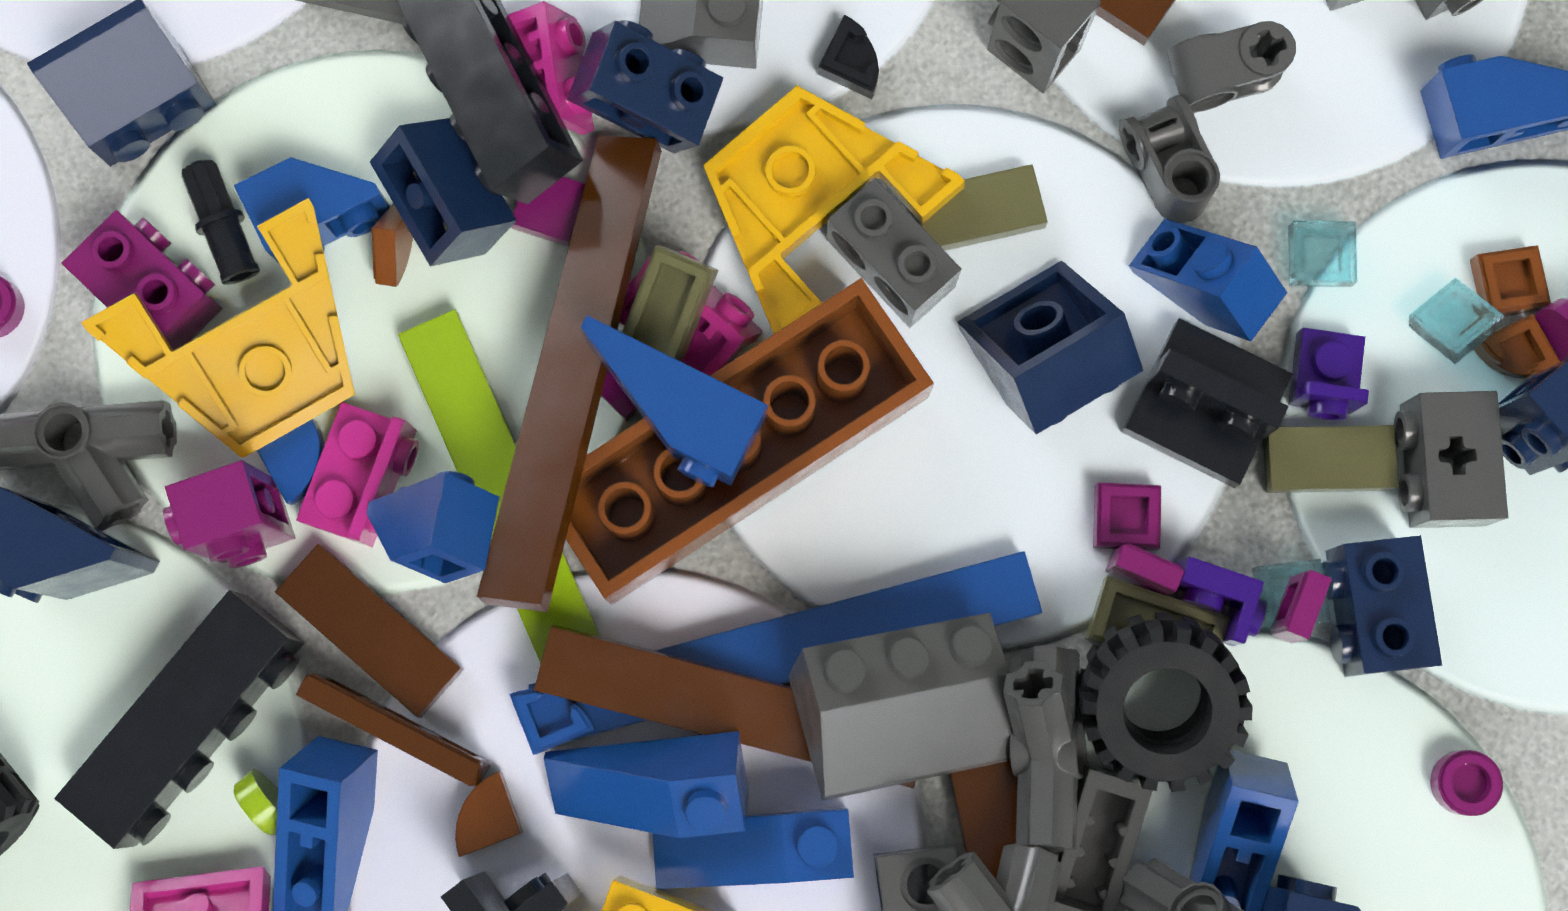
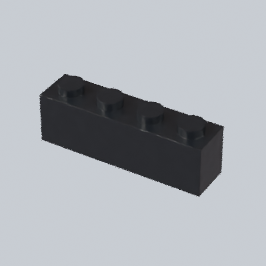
[397,0,583,204]
[54,590,305,849]

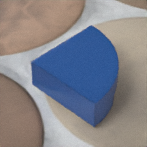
[256,419,324,506]
[509,689,596,755]

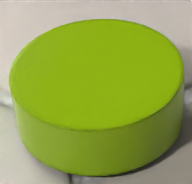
[233,769,278,835]

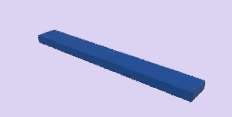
[528,551,1043,743]

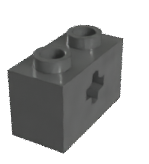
[1393,391,1509,528]

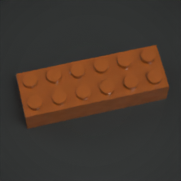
[566,278,934,605]

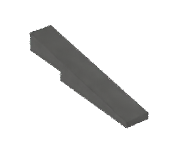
[1053,762,1153,911]

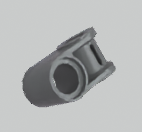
[1167,21,1296,113]
[1119,95,1220,223]

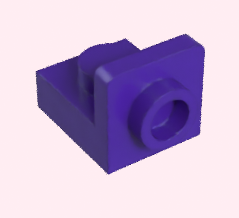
[1288,327,1369,421]
[1176,556,1267,646]

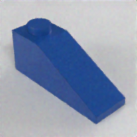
[1420,54,1568,159]
[581,315,768,488]
[543,731,748,838]
[273,736,378,911]
[1189,749,1299,911]
[653,807,854,889]

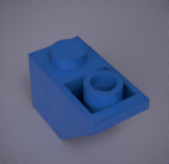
[233,157,390,263]
[1128,218,1287,342]
[366,471,499,583]

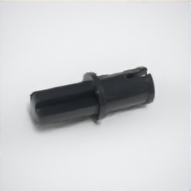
[181,160,260,285]

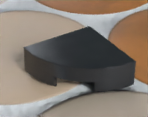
[818,14,879,99]

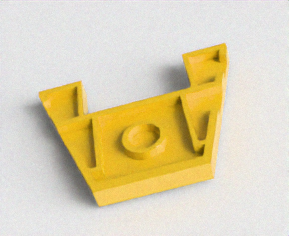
[703,85,965,334]
[81,198,355,458]

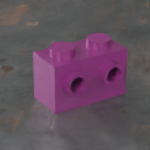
[61,210,223,349]
[163,460,296,568]

